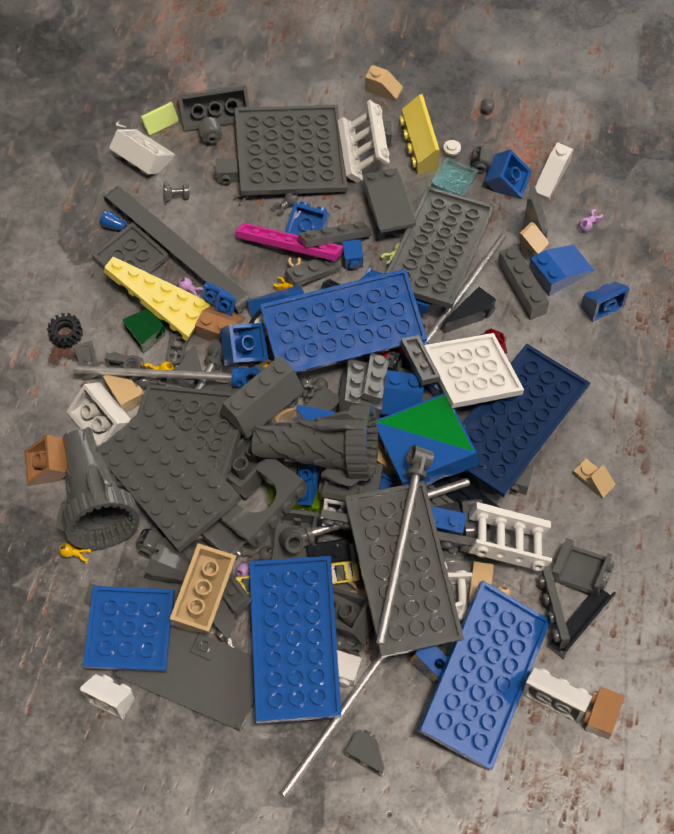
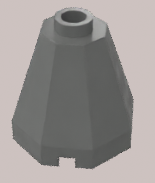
[144,537,191,583]

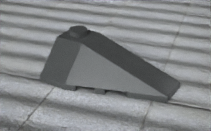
[520,184,549,241]

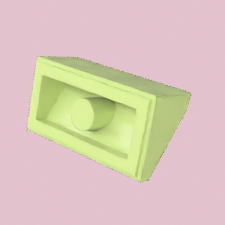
[141,102,178,135]

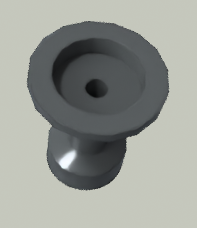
[163,181,190,202]

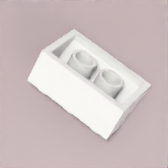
[109,129,175,175]
[67,383,131,445]
[522,668,592,724]

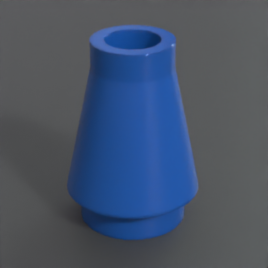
[99,210,128,231]

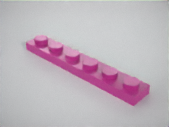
[236,223,343,261]

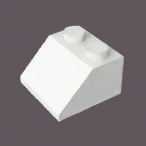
[79,674,135,720]

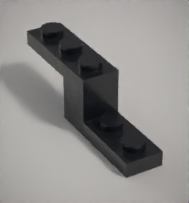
[307,537,359,564]

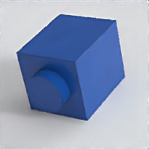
[343,239,363,269]

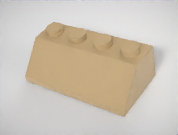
[170,543,237,633]

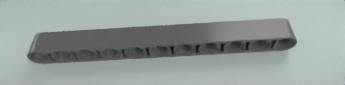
[103,186,251,314]

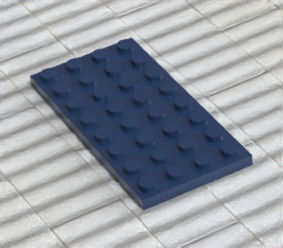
[462,343,591,498]

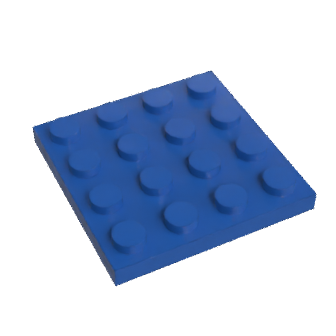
[83,586,175,672]

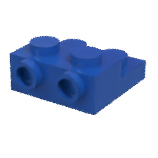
[285,202,330,235]

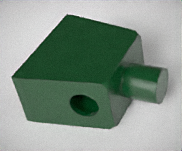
[122,309,167,353]

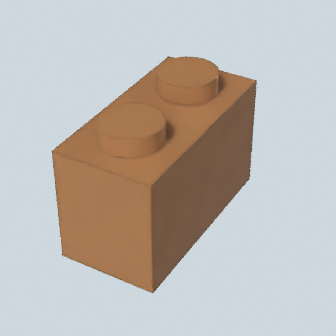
[583,687,625,740]

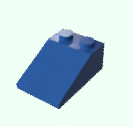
[529,244,594,296]

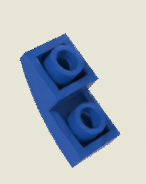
[201,282,237,316]
[295,464,320,505]

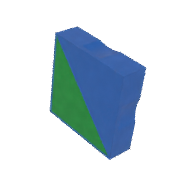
[377,393,479,486]

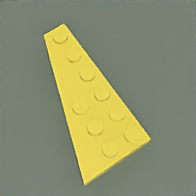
[104,257,211,341]

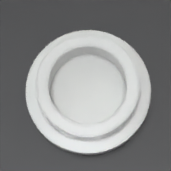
[443,140,461,157]

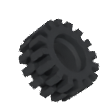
[47,313,83,349]

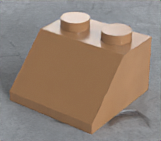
[195,305,245,342]
[24,434,67,486]

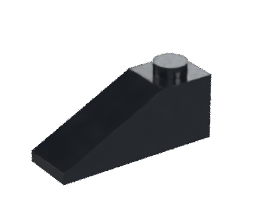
[442,287,496,333]

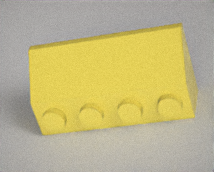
[399,94,439,174]

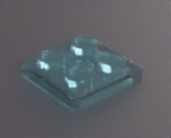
[431,157,478,197]

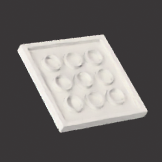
[424,333,524,408]

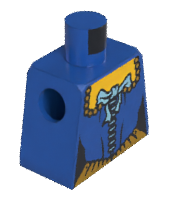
[409,646,447,683]

